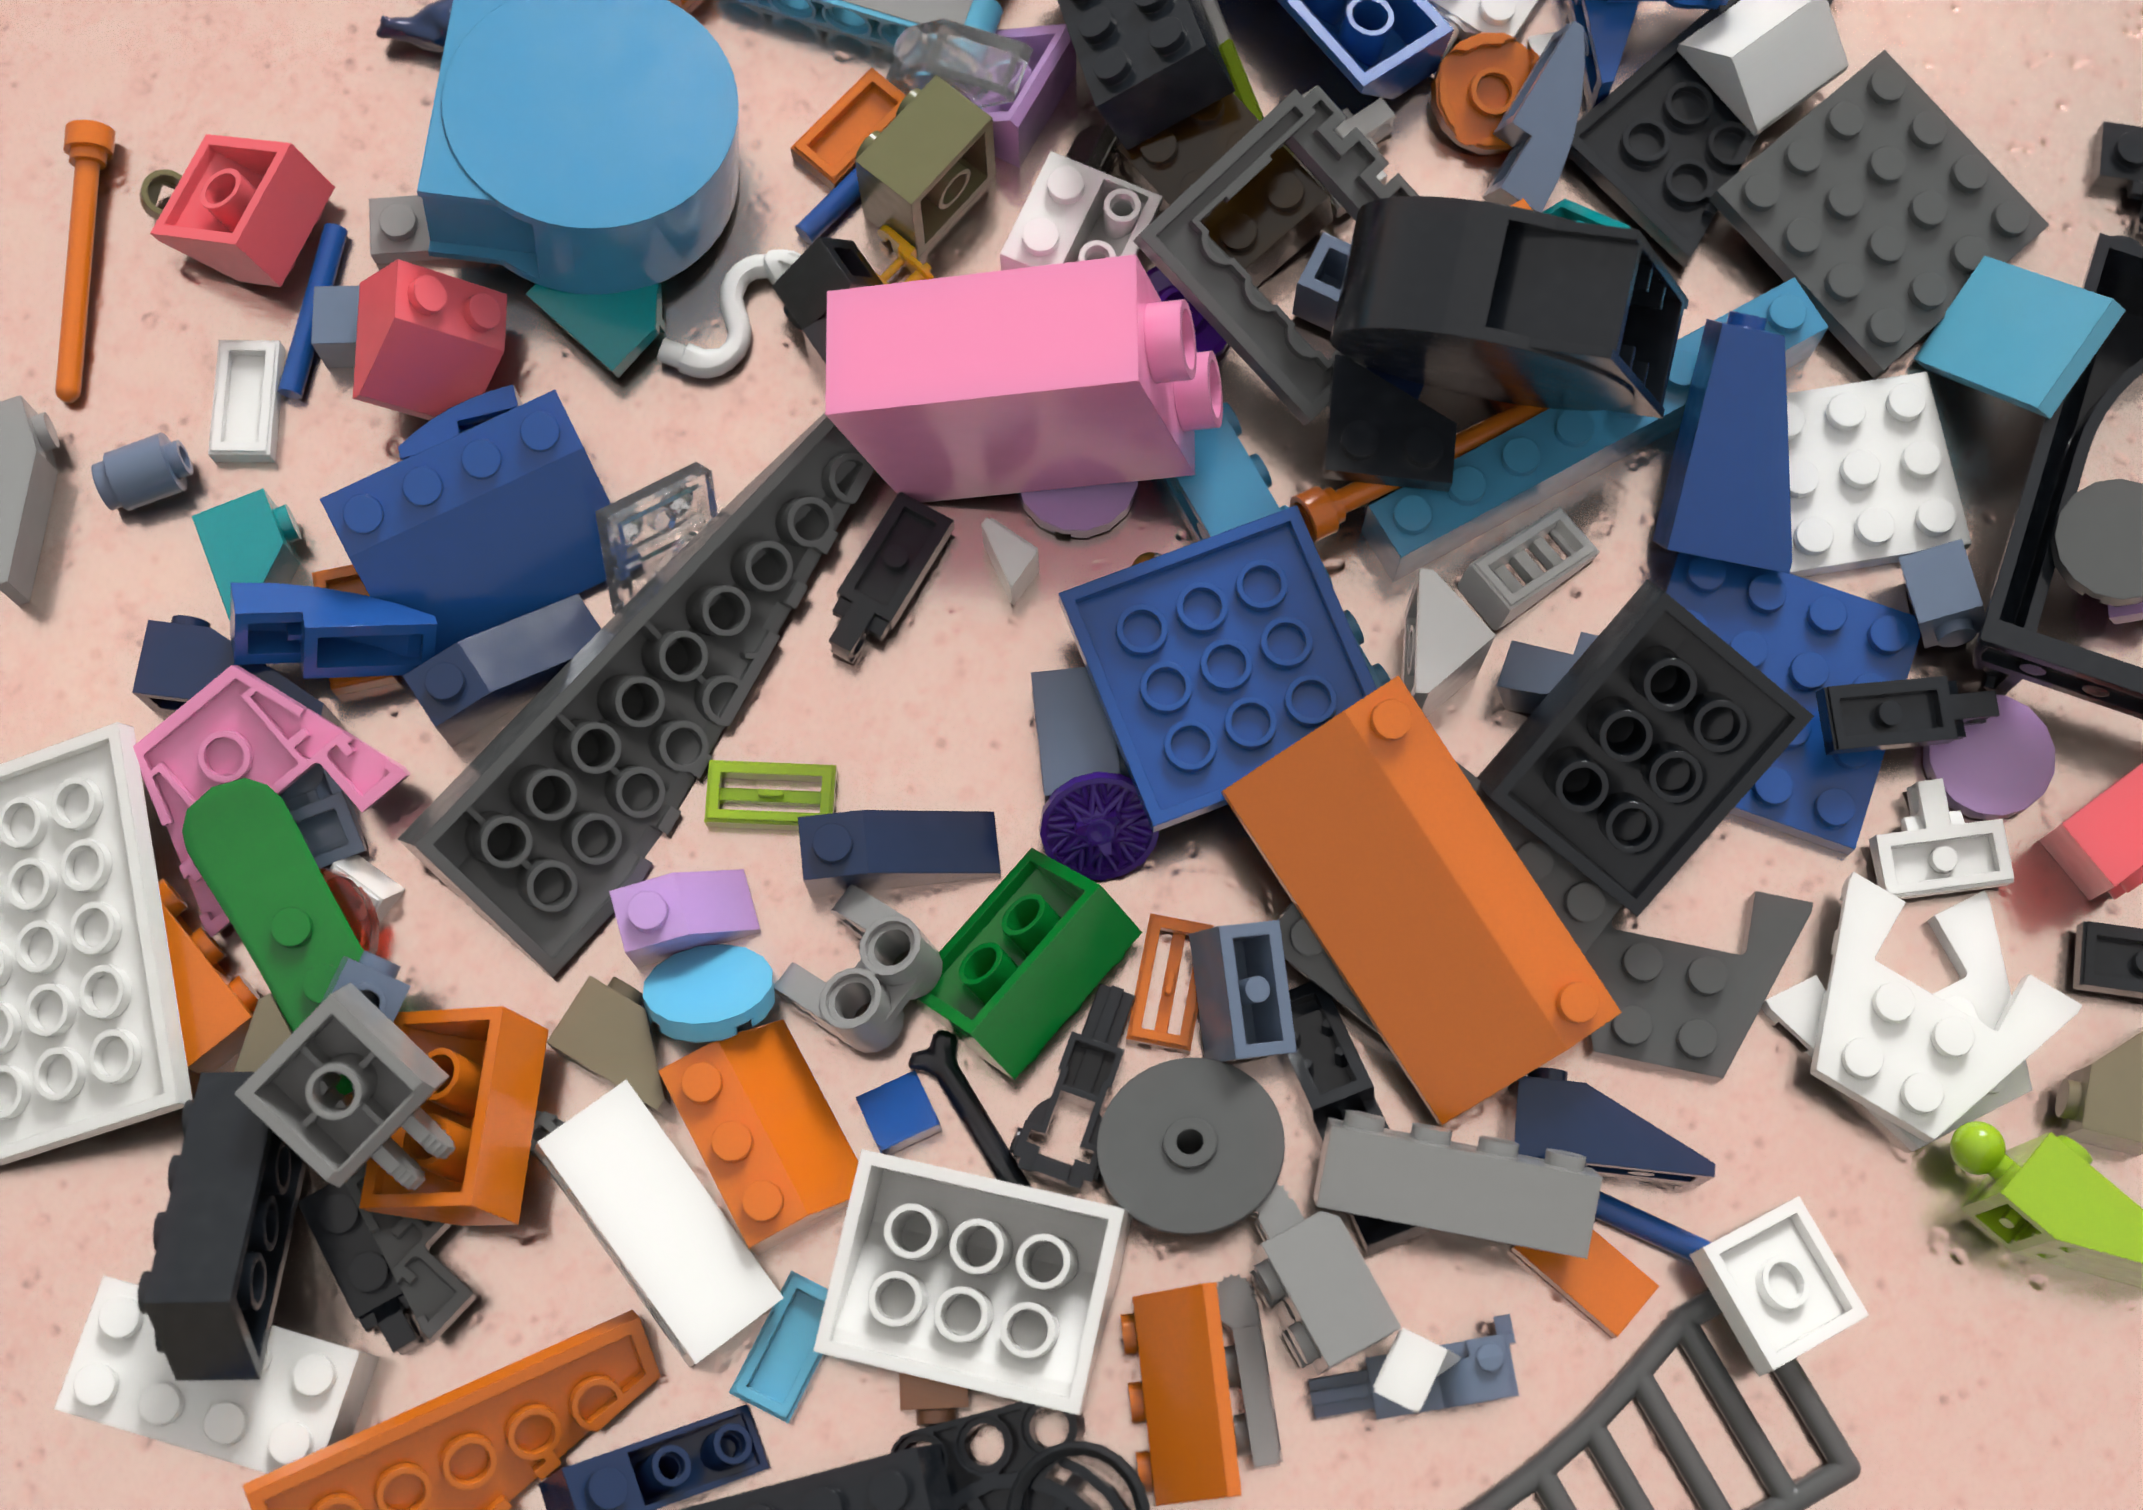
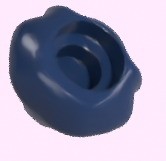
[376,0,453,53]

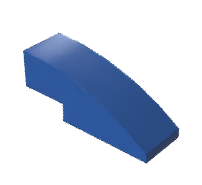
[230,582,437,679]

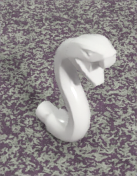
[657,249,801,379]

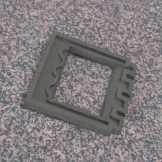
[1133,85,1419,426]

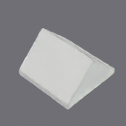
[1677,0,1849,136]
[1403,568,1496,717]

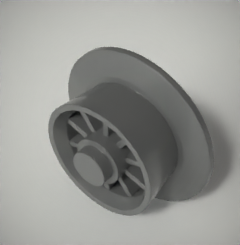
[1097,1058,1285,1236]

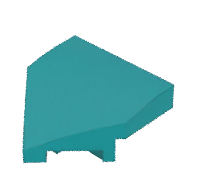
[526,282,665,378]

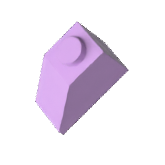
[609,869,761,968]

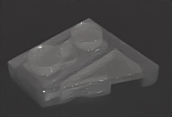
[595,462,718,615]

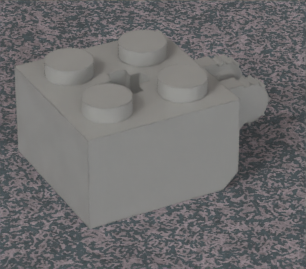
[234,982,456,1190]
[1249,1183,1402,1376]

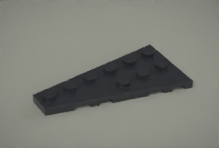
[1568,0,1834,268]

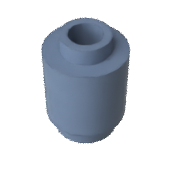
[91,432,193,511]

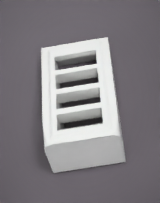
[1458,506,1600,630]

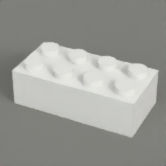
[54,1275,379,1473]

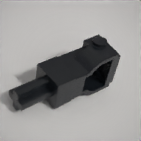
[1008,983,1136,1190]

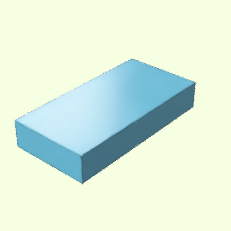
[729,1271,828,1424]

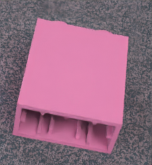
[825,254,1223,503]

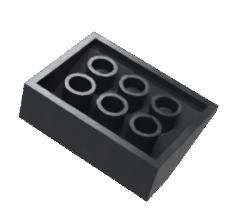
[1477,579,1814,917]

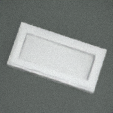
[208,340,285,463]

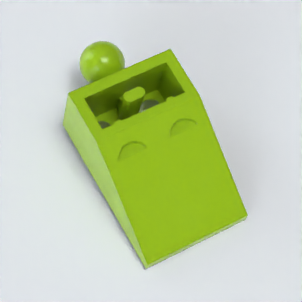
[1950,1121,2143,1289]

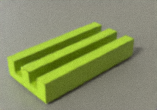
[704,760,838,831]

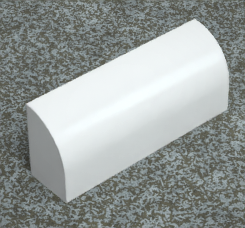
[534,1079,784,1367]

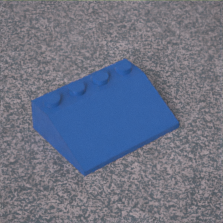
[320,389,640,655]

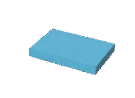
[1914,256,2126,419]

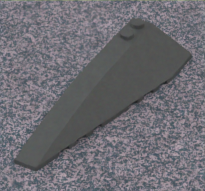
[398,413,875,977]

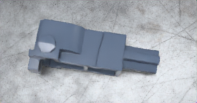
[1309,1314,1519,1420]

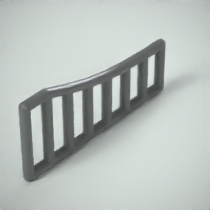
[1461,1289,1861,1510]

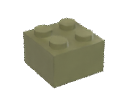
[855,75,996,258]

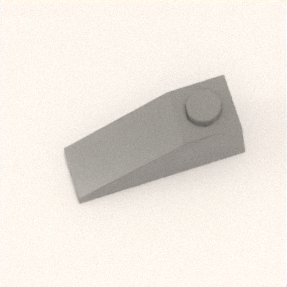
[0,395,59,606]

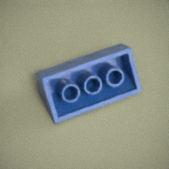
[1277,0,1454,100]

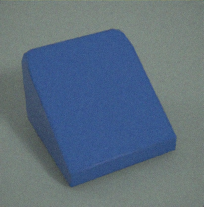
[855,1070,942,1155]

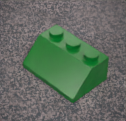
[914,848,1142,1080]

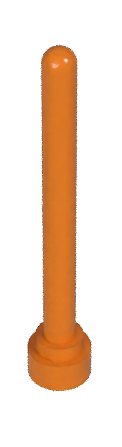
[55,120,116,403]
[1290,404,1550,543]

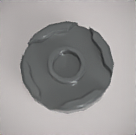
[2050,479,2143,607]

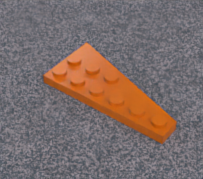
[242,1309,661,1510]

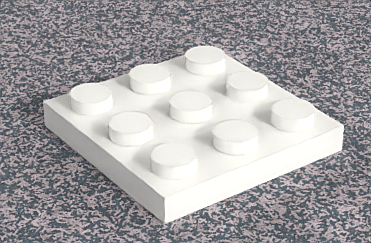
[1787,372,1972,577]

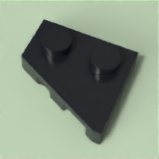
[1322,355,1457,492]

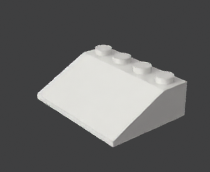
[813,1149,1132,1415]

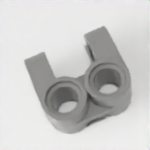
[774,884,943,1053]

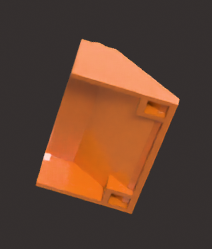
[1221,675,1622,1125]

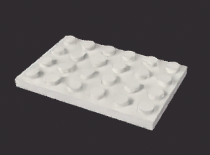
[0,722,193,1166]

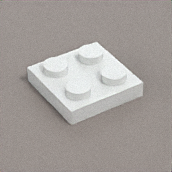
[1689,1196,1869,1377]

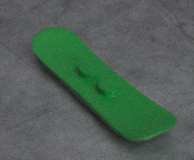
[182,778,401,1096]

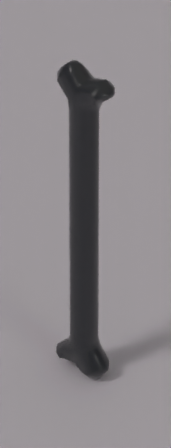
[908,1030,1032,1188]

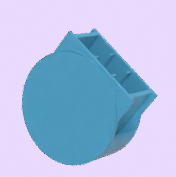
[417,0,739,294]

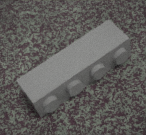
[1313,1110,1602,1259]

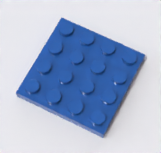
[1059,505,1377,833]
[1664,552,1921,855]

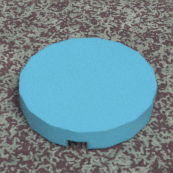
[643,944,775,1043]

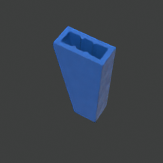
[1653,311,1792,574]

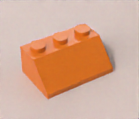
[359,1006,549,1226]
[658,1019,858,1256]
[1120,1282,1242,1507]

